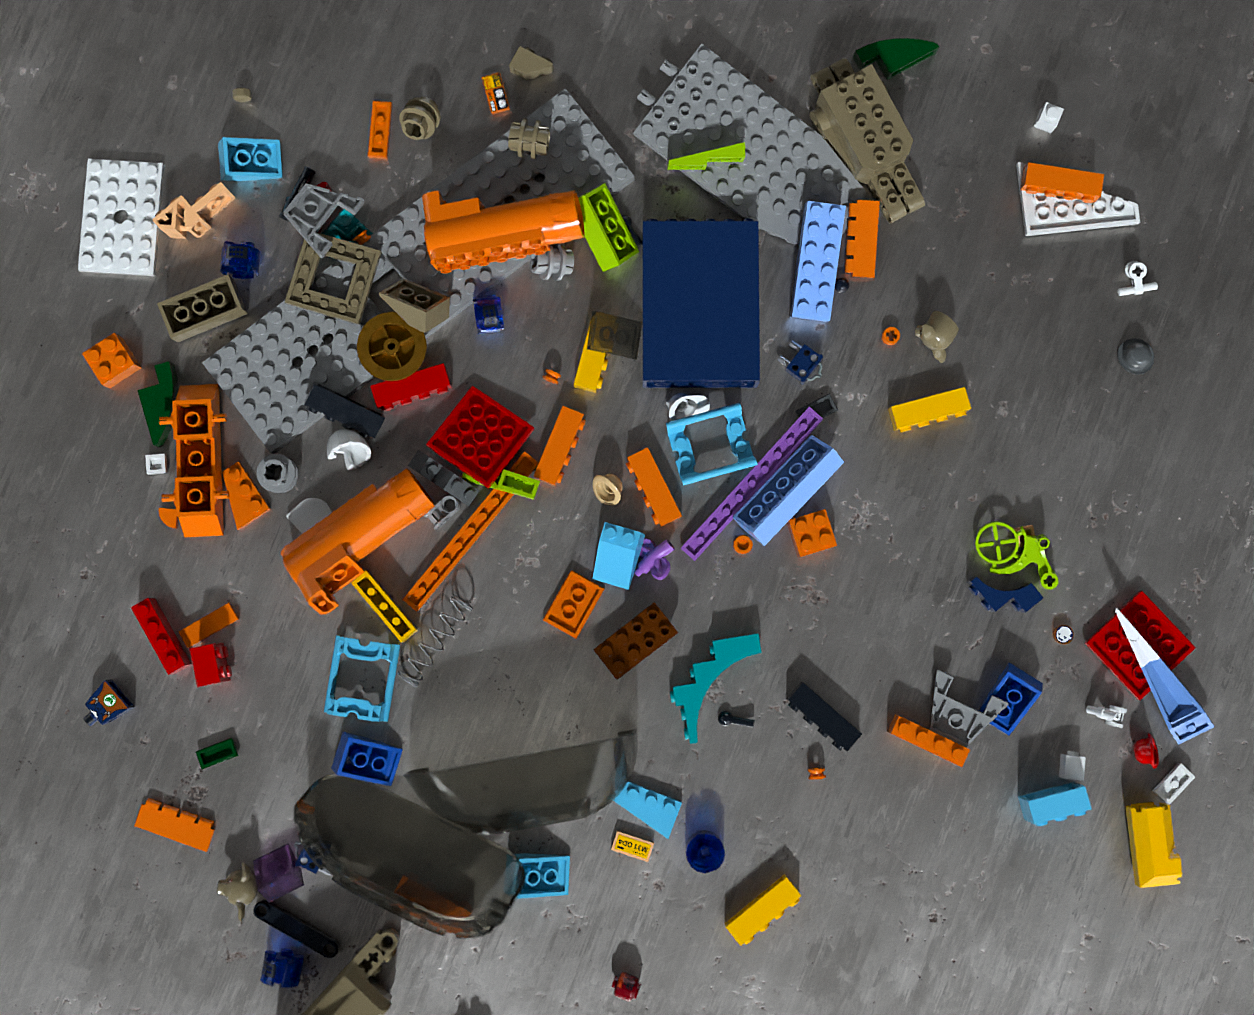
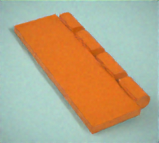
[845,200,880,278]
[134,798,215,852]

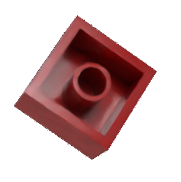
[190,643,232,687]

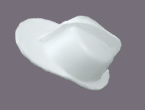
[666,393,710,421]

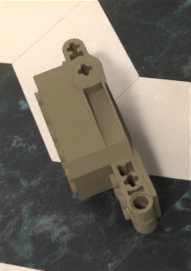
[810,58,925,224]
[301,928,400,1015]

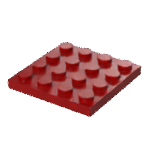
[426,386,534,489]
[1085,591,1196,700]

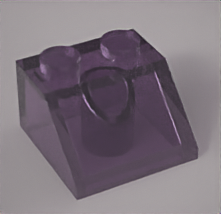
[253,843,304,903]

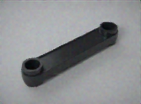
[253,900,340,958]

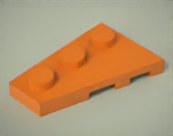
[222,461,271,530]

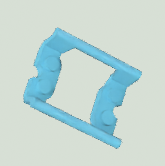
[666,402,758,486]
[324,635,400,722]

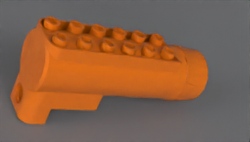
[422,190,585,274]
[281,468,435,615]

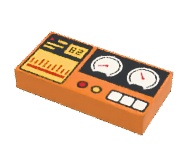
[482,72,510,114]

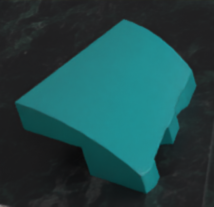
[321,209,373,243]

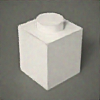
[1033,102,1064,133]
[1059,751,1086,781]

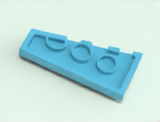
[603,774,682,839]

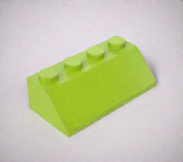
[578,183,639,272]

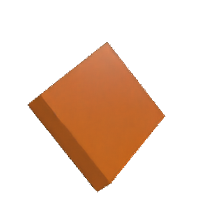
[543,570,604,639]

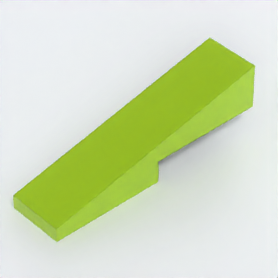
[667,142,745,170]
[462,469,540,500]

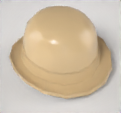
[593,474,623,506]

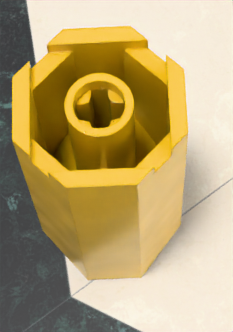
[1125,802,1182,888]

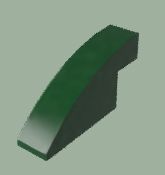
[852,38,939,80]
[137,361,179,447]

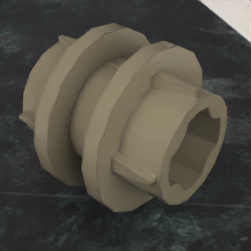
[399,97,441,140]
[508,118,551,159]

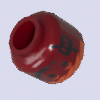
[611,972,641,1002]

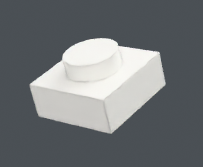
[145,453,168,475]

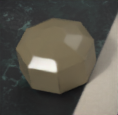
[233,88,252,103]

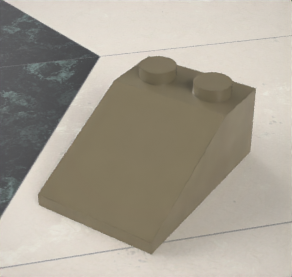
[379,278,450,333]

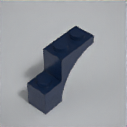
[967,577,1044,612]

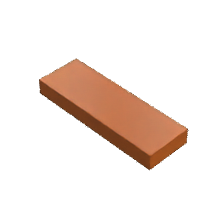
[368,101,393,159]
[178,603,239,648]

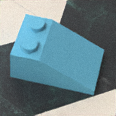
[218,137,282,181]
[592,522,645,590]
[505,853,570,899]

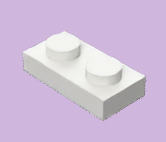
[1152,763,1195,804]

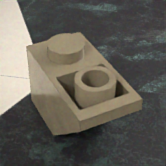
[509,46,554,81]

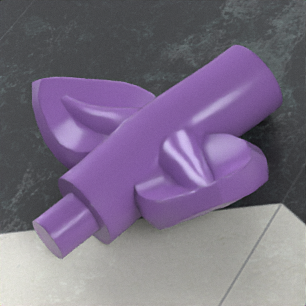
[634,538,675,580]

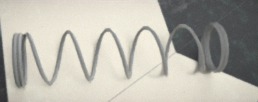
[397,595,473,687]

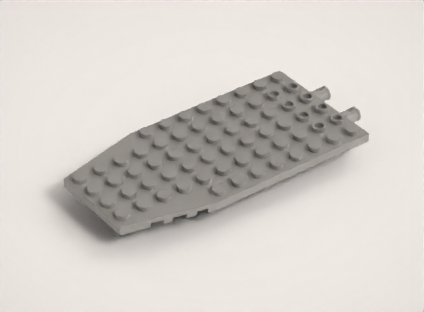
[633,44,870,246]

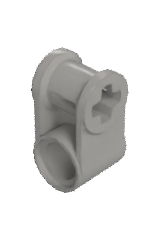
[424,496,461,530]

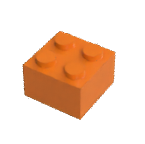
[82,333,142,388]
[787,509,837,558]

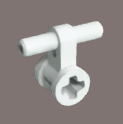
[1118,261,1158,296]
[1086,705,1127,728]

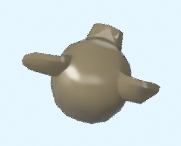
[915,310,959,363]
[217,863,259,922]

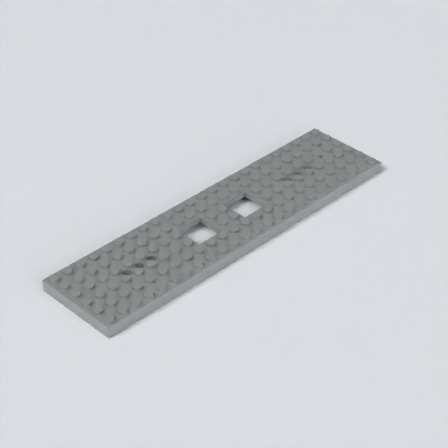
[202,89,634,454]

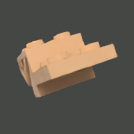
[152,182,236,239]

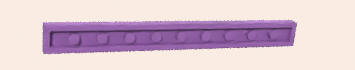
[680,407,823,561]

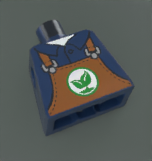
[83,679,135,726]

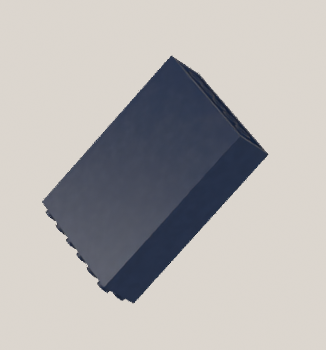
[643,219,760,388]

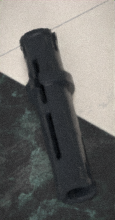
[279,166,316,222]

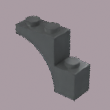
[408,450,479,506]

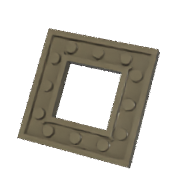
[285,232,382,325]

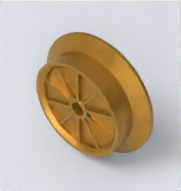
[357,312,427,381]

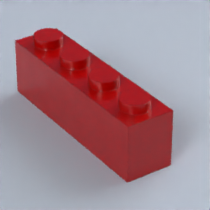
[370,363,452,411]
[131,598,192,675]

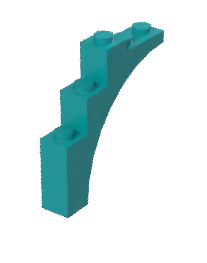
[669,633,762,744]

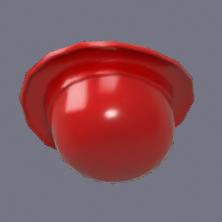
[1134,733,1159,769]

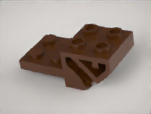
[593,602,678,680]

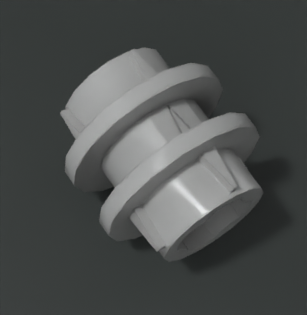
[530,243,574,281]
[257,454,299,493]

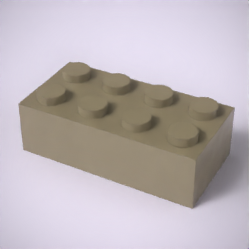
[157,274,248,342]

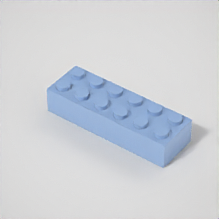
[789,201,846,322]
[732,434,844,546]

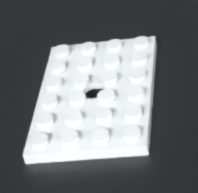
[78,159,165,276]

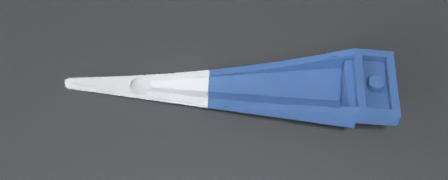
[1115,607,1214,745]

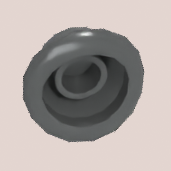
[1117,338,1154,375]

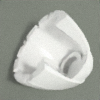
[327,429,371,471]

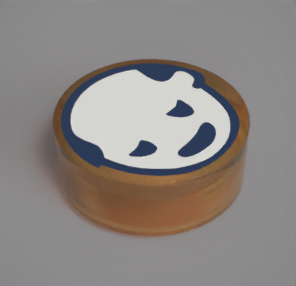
[1053,625,1074,644]

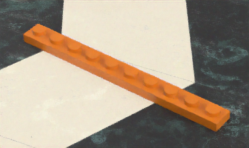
[402,451,539,612]

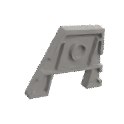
[284,183,364,259]
[930,669,1009,747]

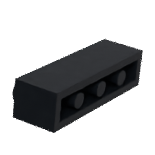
[304,382,385,439]
[786,682,862,752]

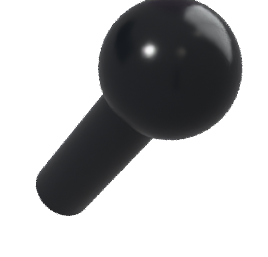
[622,215,643,247]
[835,278,849,293]
[718,711,755,727]

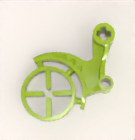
[975,521,1059,590]

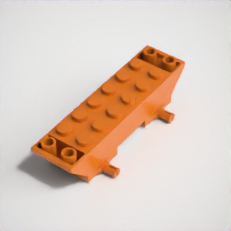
[159,384,230,538]

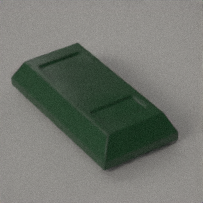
[195,738,239,769]

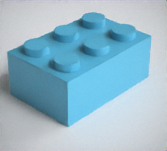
[1018,782,1092,826]

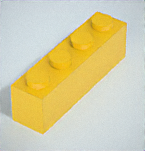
[574,311,618,393]
[888,387,971,433]
[351,570,418,643]
[724,874,801,946]

